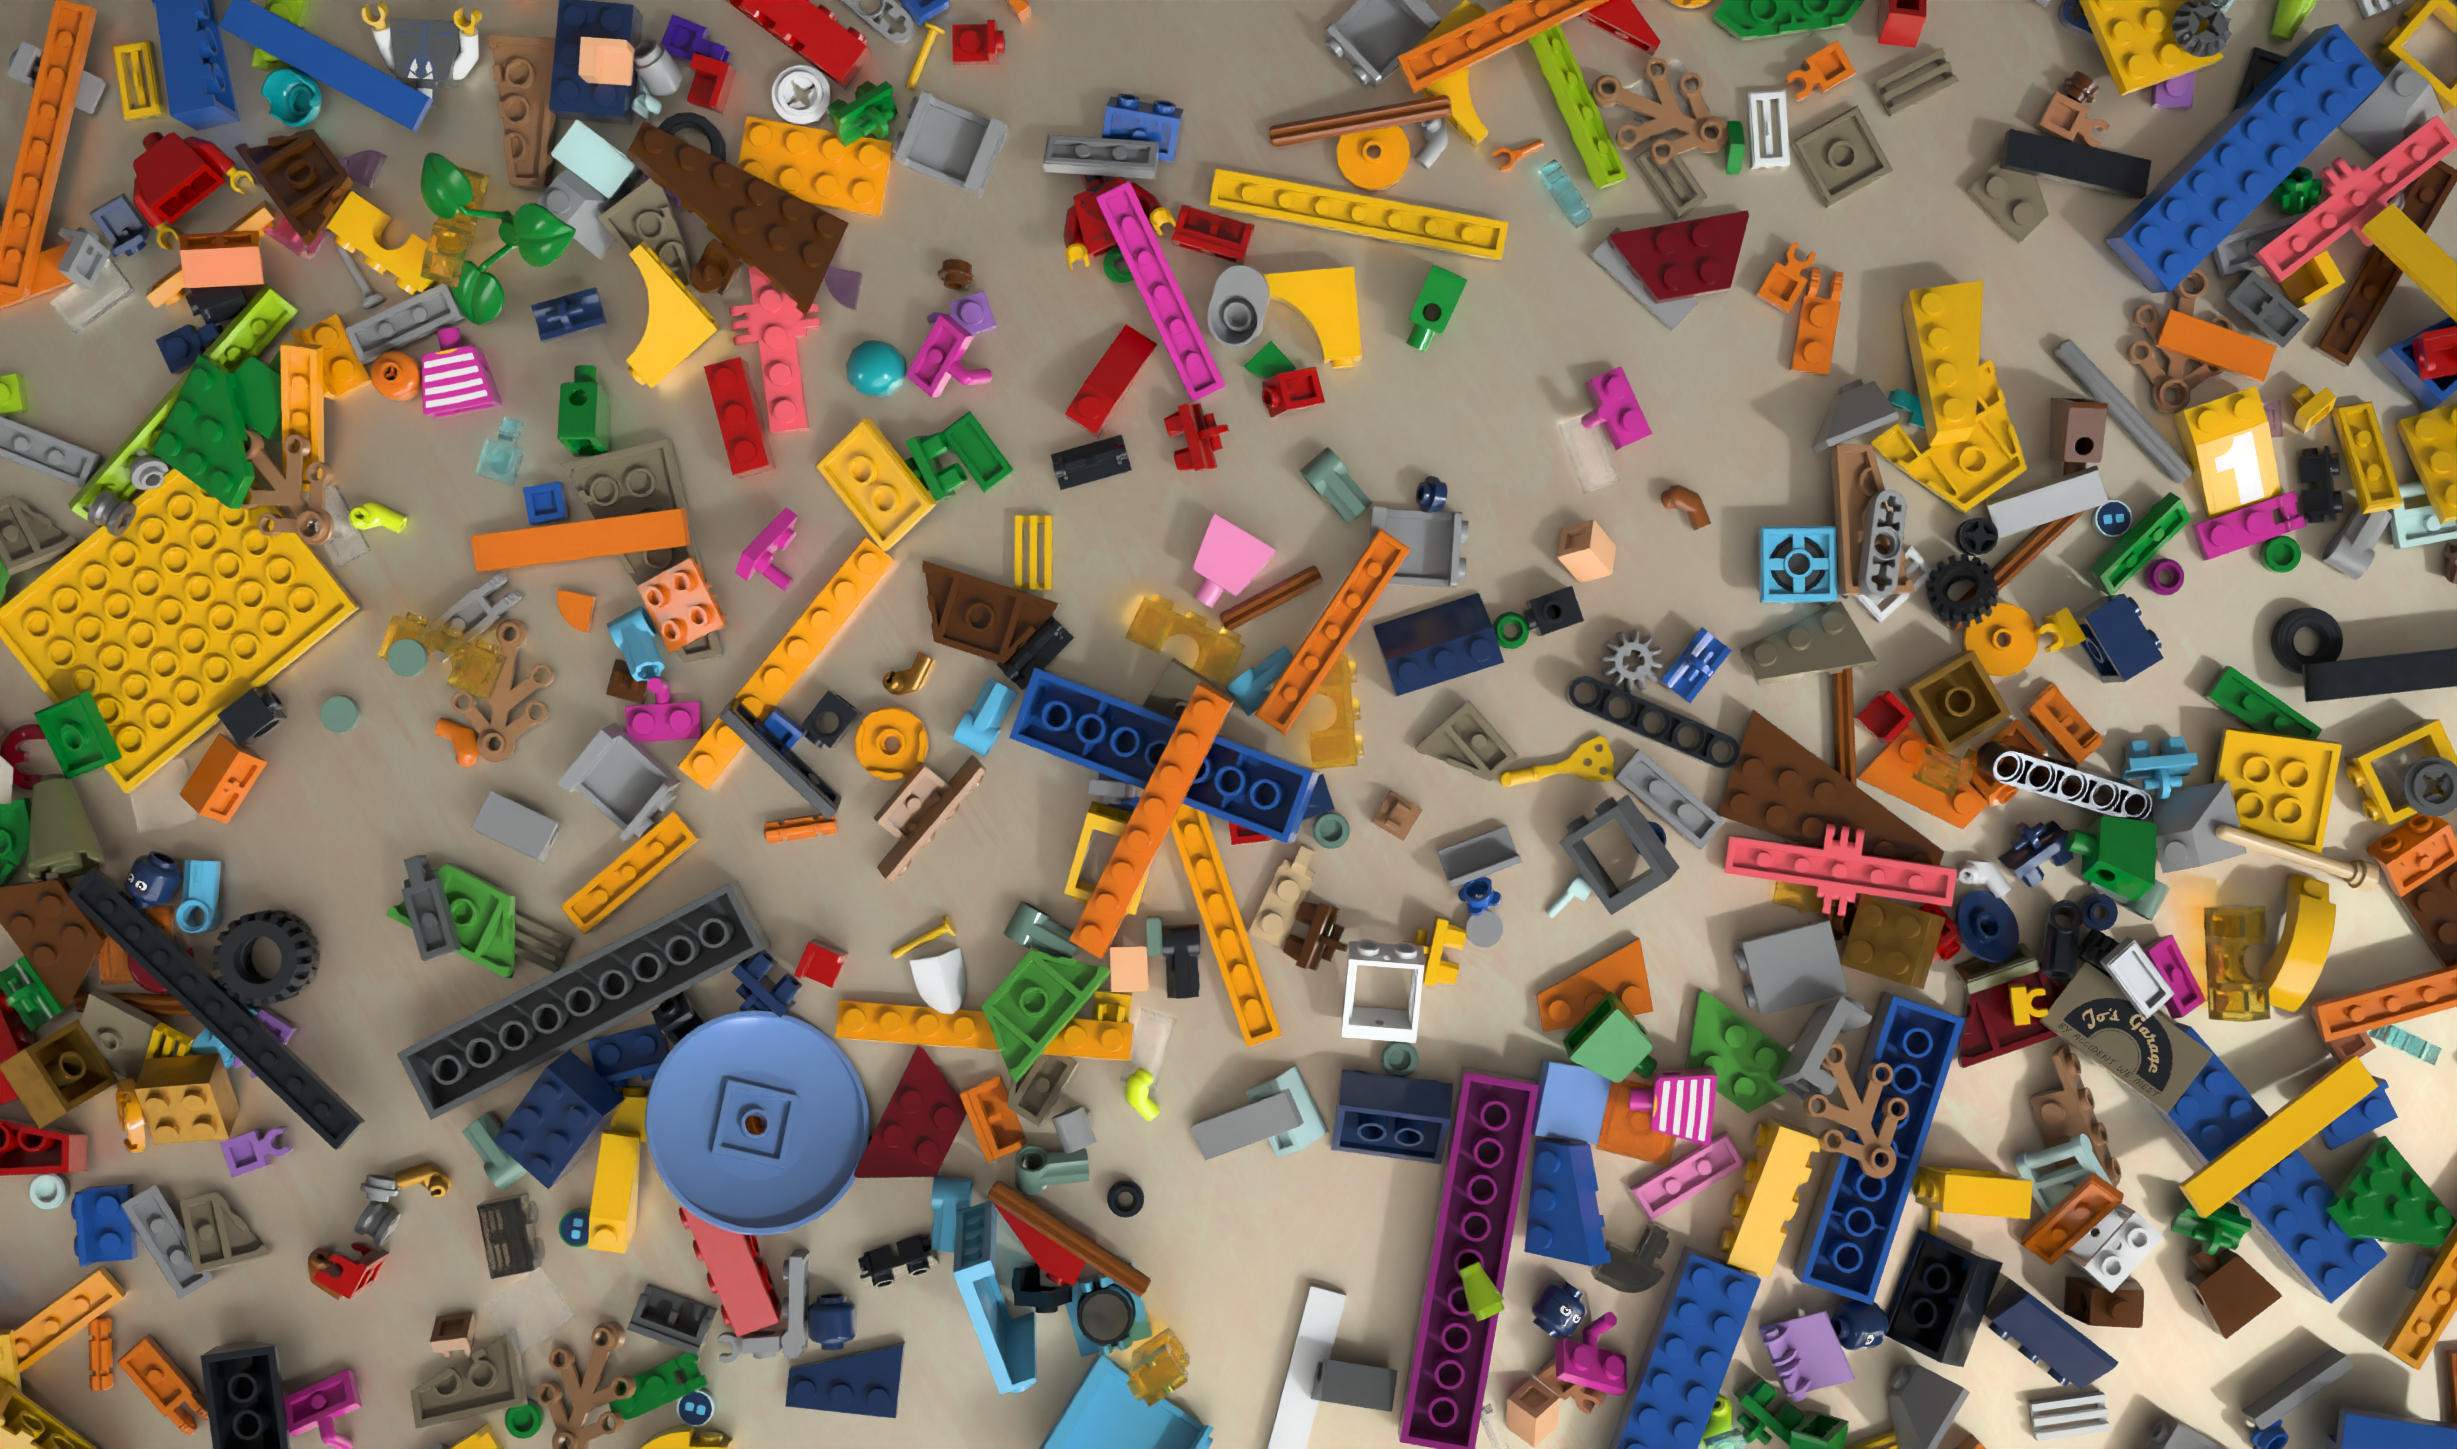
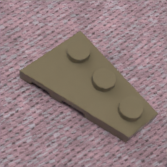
[598,178,694,291]

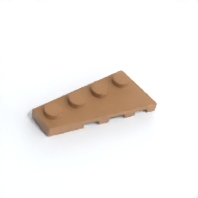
[487,35,557,189]
[1831,444,1916,596]

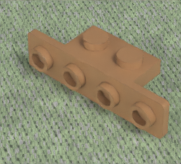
[874,755,986,882]
[2030,1044,2121,1188]

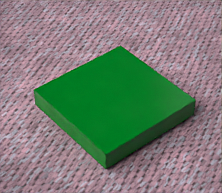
[34,690,122,779]

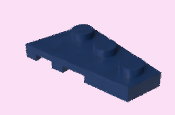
[785,1342,905,1419]

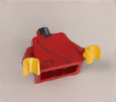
[133,132,256,250]
[1063,174,1177,270]

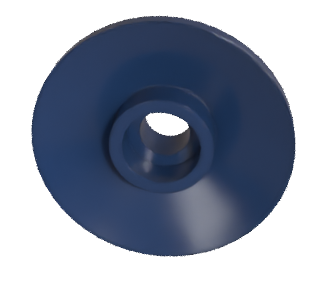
[1956,890,2019,962]

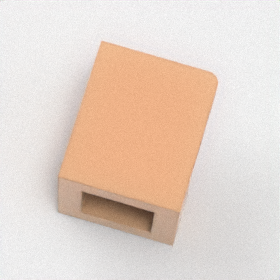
[578,37,634,86]
[1557,520,1616,583]
[1110,945,1150,992]
[1506,1377,1560,1448]

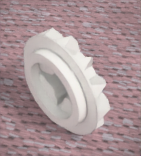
[771,65,832,126]

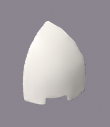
[910,947,967,1014]

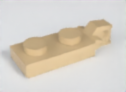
[1248,845,1315,949]

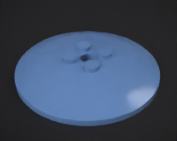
[645,1010,869,1235]

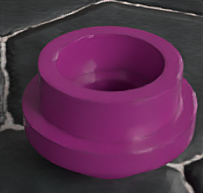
[2145,558,2184,596]

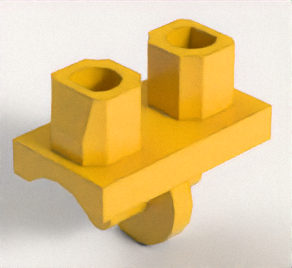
[1403,916,1467,987]

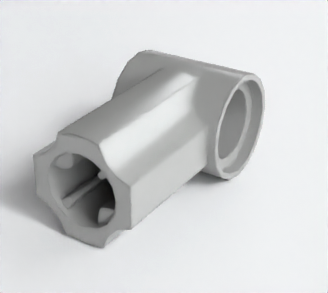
[2322,504,2393,580]
[1052,1105,1097,1154]

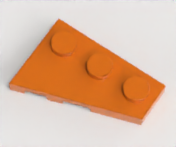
[1856,725,1989,829]
[1536,938,1654,1032]

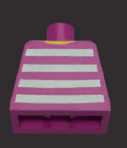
[422,327,502,419]
[1628,1068,1718,1146]

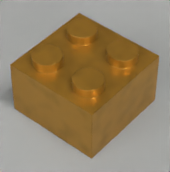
[1899,650,2012,753]
[1840,893,1945,990]
[0,1019,118,1129]
[134,1053,240,1145]

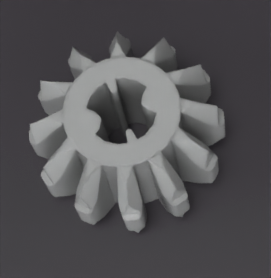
[1599,630,1664,693]

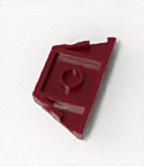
[1607,210,1749,304]
[1958,961,2066,1068]
[854,1046,967,1178]

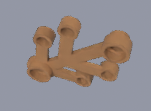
[1591,58,1728,165]
[2126,268,2232,414]
[241,429,334,545]
[451,619,555,762]
[1803,1040,1909,1178]
[537,1322,636,1449]

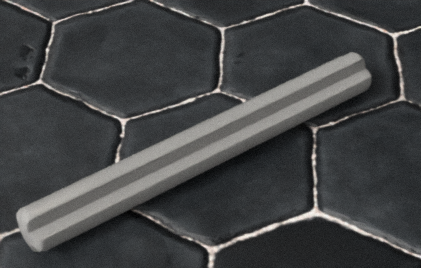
[2054,339,2194,483]

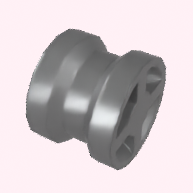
[87,490,136,537]
[354,1200,401,1246]

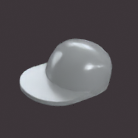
[1207,265,1270,348]

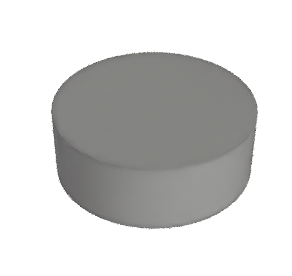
[1465,910,1503,948]

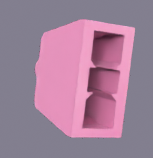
[1192,514,1275,608]

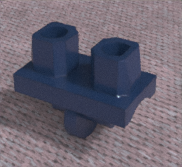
[531,287,607,343]
[1998,820,2074,887]
[731,950,802,1017]

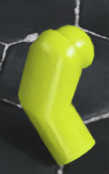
[348,502,407,533]
[1125,1068,1160,1121]
[1700,1395,1733,1449]

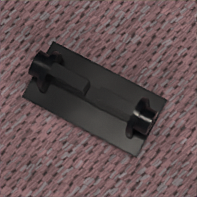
[1051,435,1132,490]
[2299,446,2343,524]
[996,616,1074,690]
[858,1234,939,1288]

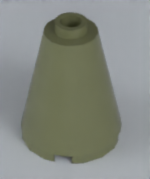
[26,774,107,880]

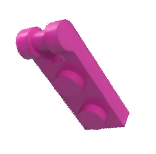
[2192,491,2307,561]

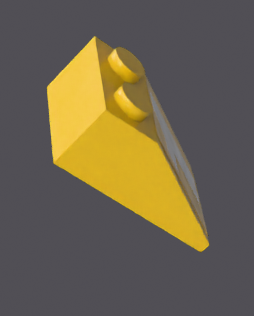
[2172,386,2281,519]

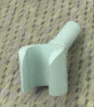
[631,75,662,120]
[1546,875,1592,918]

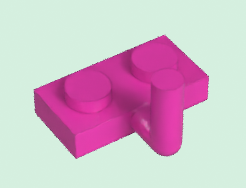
[905,314,992,397]
[1581,367,1652,450]
[735,507,798,591]
[625,678,703,743]
[2143,934,2206,1019]
[1555,1312,1627,1396]
[284,1369,362,1449]

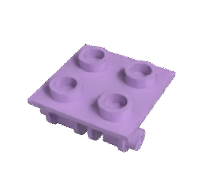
[1759,1310,1855,1402]

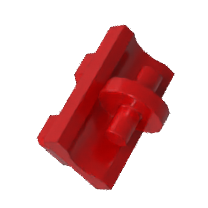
[1164,403,1229,471]

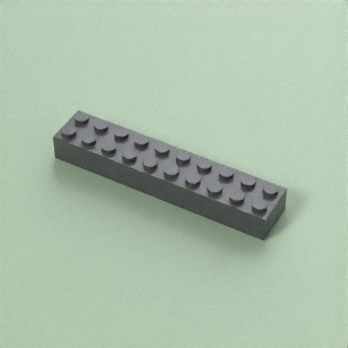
[397,881,771,1120]

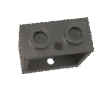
[1559,794,1680,915]

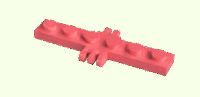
[2253,115,2457,284]
[729,265,821,434]
[1724,823,1957,916]

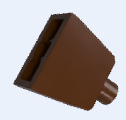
[2050,398,2108,476]
[2186,1244,2282,1339]
[2064,1276,2144,1328]

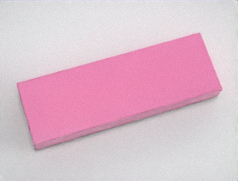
[1630,1131,1746,1221]

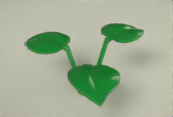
[421,152,576,325]

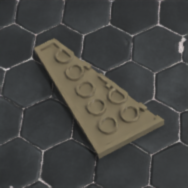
[560,438,722,664]

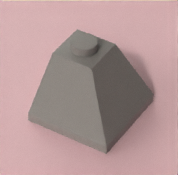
[2337,60,2445,159]
[535,169,632,260]
[1812,379,1899,454]
[2153,780,2247,873]
[1887,1365,1970,1449]

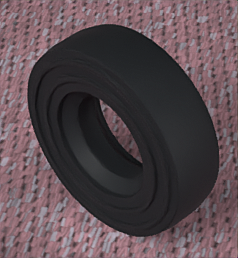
[2271,608,2343,674]

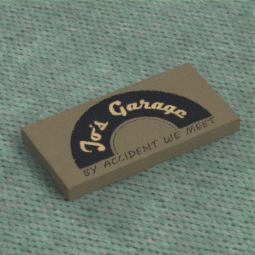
[2040,962,2213,1115]

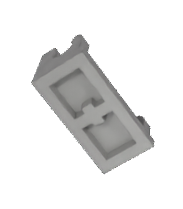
[471,790,559,864]

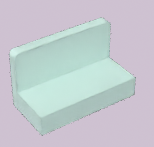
[551,119,643,199]
[1245,1067,1328,1158]

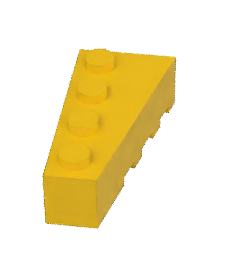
[1901,280,1984,446]
[1719,1116,1821,1277]
[0,1384,98,1449]

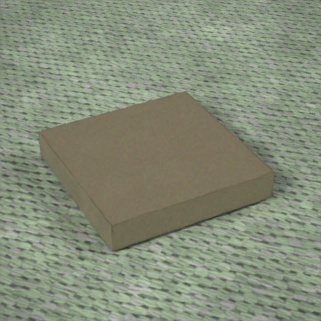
[1790,105,1893,208]

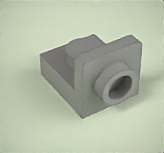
[57,227,111,290]

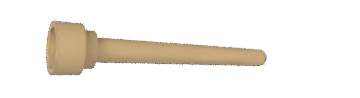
[2215,825,2379,892]

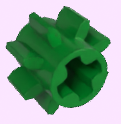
[2272,167,2322,214]

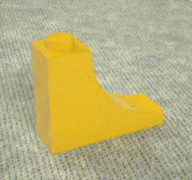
[1399,0,1489,148]
[626,241,721,389]
[1262,266,1362,369]

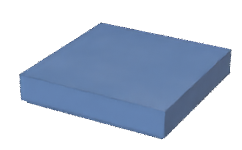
[1531,1060,1611,1145]

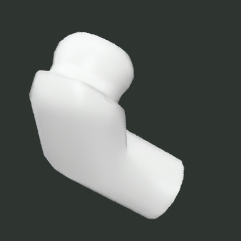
[1958,859,2012,899]

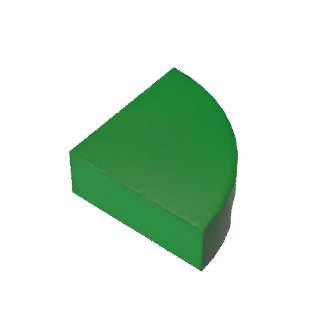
[1725,121,1745,174]
[1244,341,1296,378]

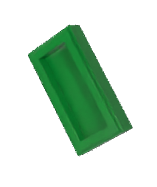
[942,411,1015,493]

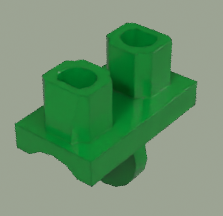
[827,81,898,147]
[904,432,967,501]
[0,955,66,1032]
[2171,1196,2252,1255]
[1734,1377,1804,1446]

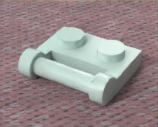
[2388,481,2457,549]
[2015,1134,2113,1215]

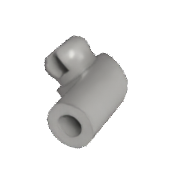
[1414,118,1449,170]

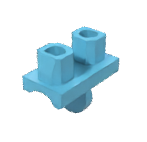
[2120,737,2198,799]

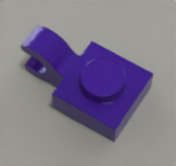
[661,14,731,63]

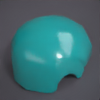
[261,68,322,127]
[846,340,907,397]

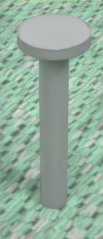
[337,246,384,309]

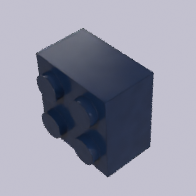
[2073,593,2164,683]

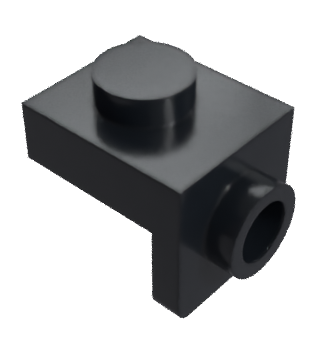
[651,992,706,1046]
[1012,1263,1072,1313]

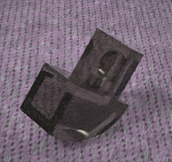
[1591,1220,1669,1293]

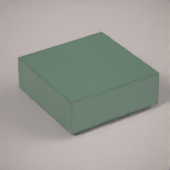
[1146,916,1163,956]

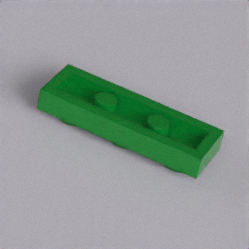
[2090,492,2191,596]
[2204,666,2323,739]

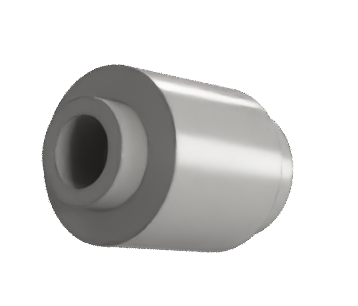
[633,39,683,96]

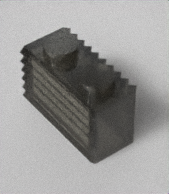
[477,1193,545,1279]

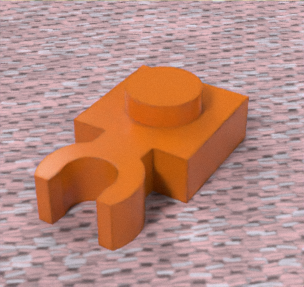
[1784,40,1856,102]
[1755,242,1816,314]

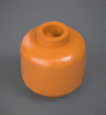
[370,351,422,401]

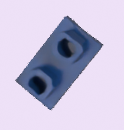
[1660,627,1732,703]

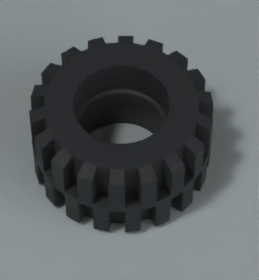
[212,910,320,1006]

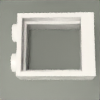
[1341,939,1424,1043]
[2064,1203,2164,1293]

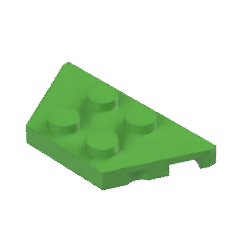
[386,863,515,978]
[982,950,1111,1083]
[1685,988,1791,1113]

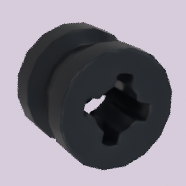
[1954,517,1998,556]

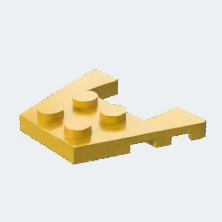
[1869,359,2027,514]

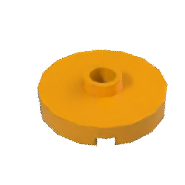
[1336,126,1410,191]
[1962,603,2039,677]
[854,707,929,781]
[115,1078,147,1153]

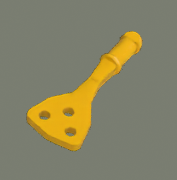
[1499,736,1614,787]

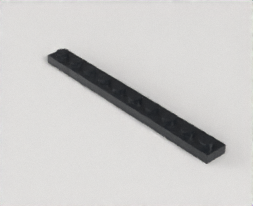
[67,868,366,1150]

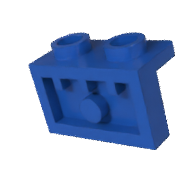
[1102,94,1183,162]
[588,1023,670,1089]
[2318,1076,2398,1151]
[71,1184,138,1266]

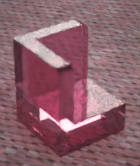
[263,217,331,261]

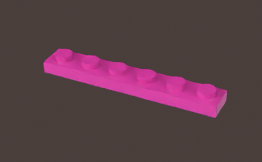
[1095,181,1225,402]

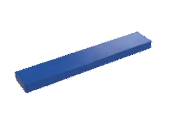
[219,0,433,133]

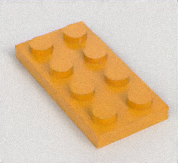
[737,116,894,218]

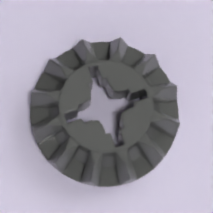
[2172,0,2232,57]
[2402,756,2457,817]

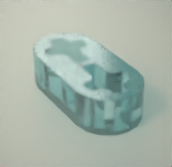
[1538,159,1593,228]
[2368,1025,2443,1066]

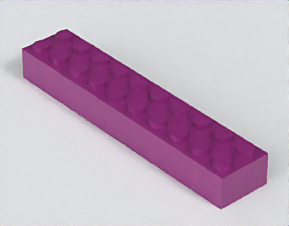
[1398,1067,1539,1449]

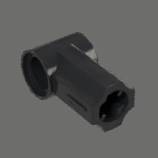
[2040,900,2084,980]
[1162,924,1200,999]

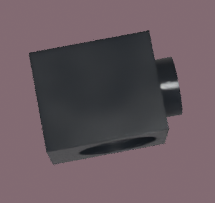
[217,688,287,745]
[801,690,863,749]

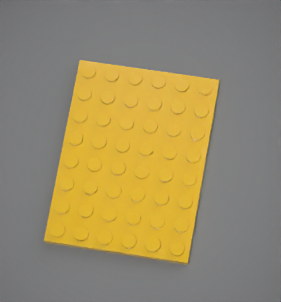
[0,469,360,793]

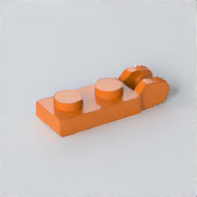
[1790,267,1844,376]
[117,1334,209,1435]

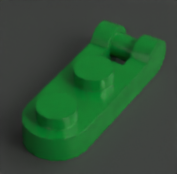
[609,1352,709,1420]

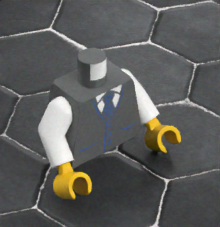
[362,1,482,108]

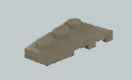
[1741,601,1877,686]
[410,1330,528,1428]

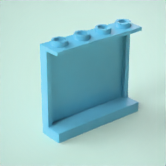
[953,1200,1037,1395]
[1039,1354,1213,1449]

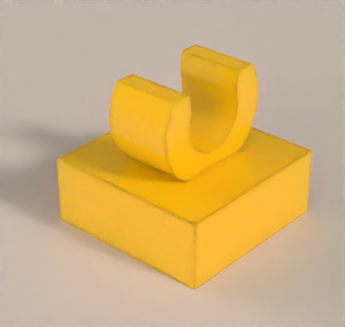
[2289,384,2337,434]
[2034,607,2087,653]
[2008,983,2048,1026]
[1091,990,1132,1023]

